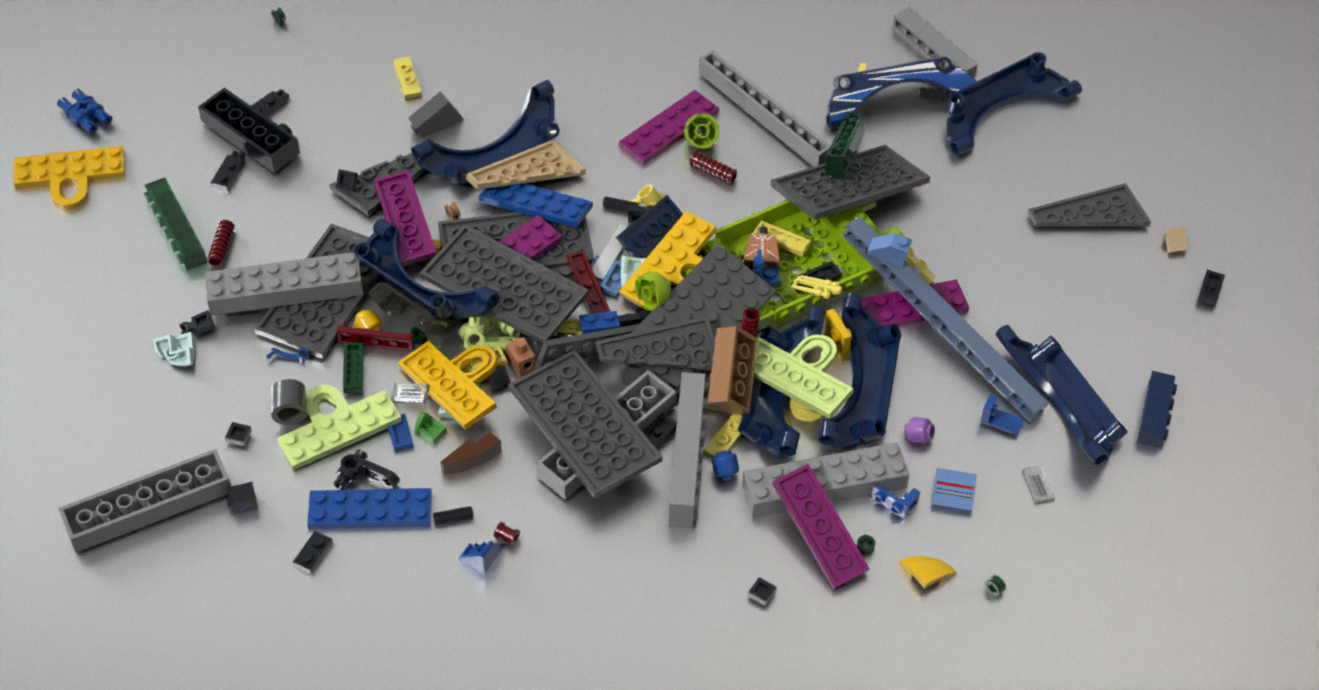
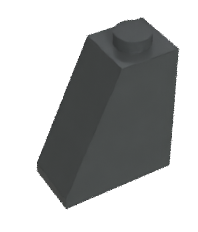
[408,91,464,137]

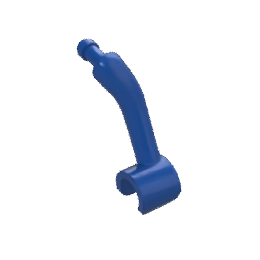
[266,348,310,363]

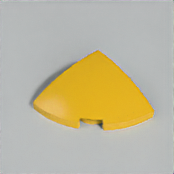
[899,556,957,589]

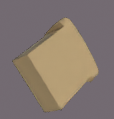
[1164,227,1188,253]

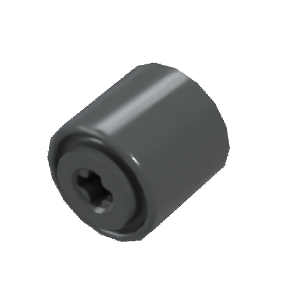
[270,379,307,425]

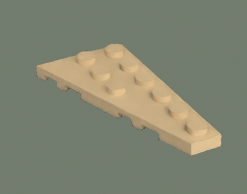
[466,140,586,190]

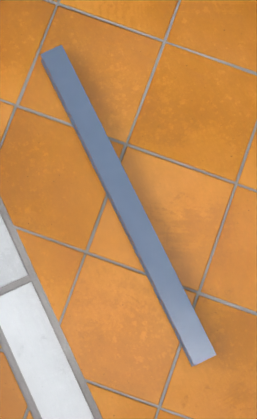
[843,217,1048,423]

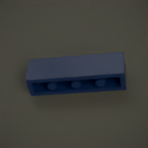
[1136,370,1177,448]

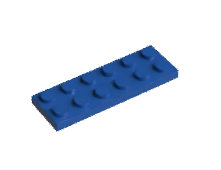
[479,183,593,228]
[307,488,432,529]

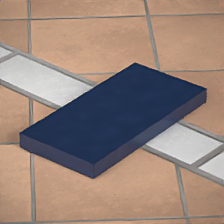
[615,195,683,259]

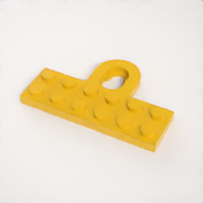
[13,146,125,210]
[619,211,717,311]
[397,341,498,430]

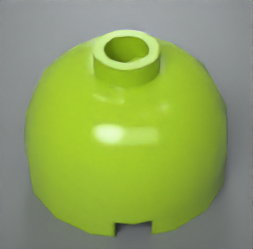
[684,113,719,149]
[635,272,671,311]

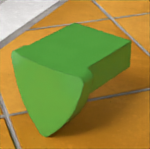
[415,412,447,444]

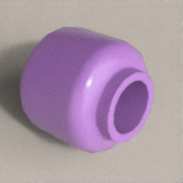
[904,417,935,444]

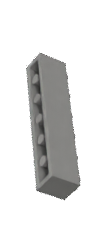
[892,7,978,78]

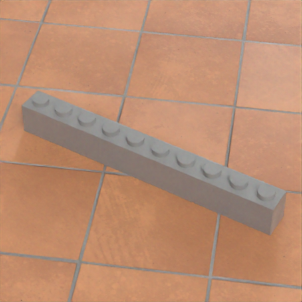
[699,50,832,167]

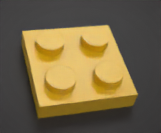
[823,309,852,362]

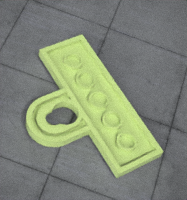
[754,335,853,419]
[276,385,402,471]

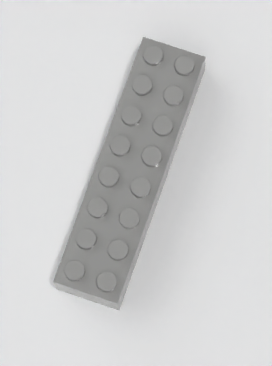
[205,252,363,315]
[536,370,676,500]
[669,372,709,528]
[742,442,910,518]
[58,449,231,553]

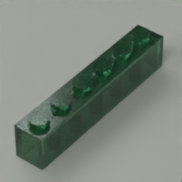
[826,112,864,178]
[144,177,208,271]

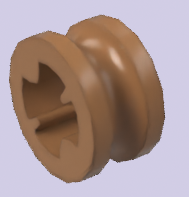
[444,202,461,220]

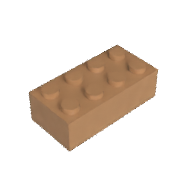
[708,326,758,415]

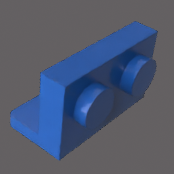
[579,311,620,334]

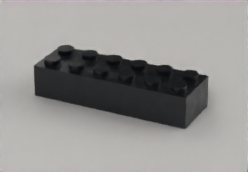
[198,87,300,173]

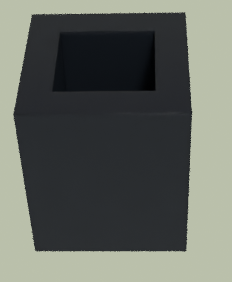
[226,482,258,515]

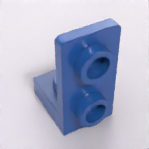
[752,249,780,287]
[980,394,1024,435]
[872,484,920,519]

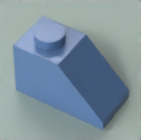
[867,233,913,267]

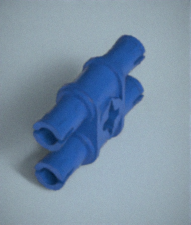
[57,89,113,134]

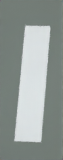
[592,224,626,280]

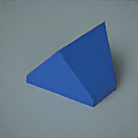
[458,540,506,574]

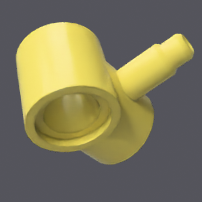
[632,185,665,211]

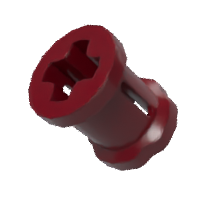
[493,522,520,547]

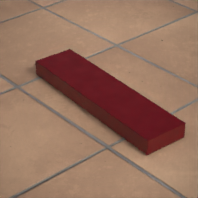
[566,250,610,314]
[336,326,415,351]

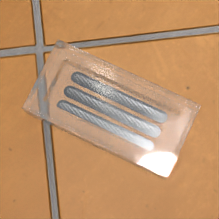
[391,383,430,404]
[1022,465,1055,505]

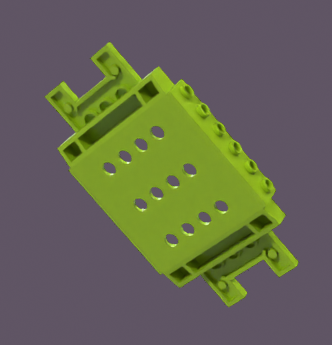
[682,200,904,330]

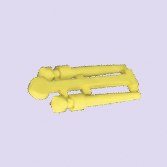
[791,275,842,299]

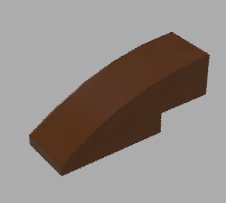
[440,432,502,475]

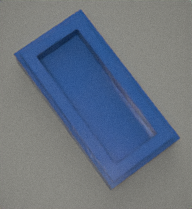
[388,414,414,452]

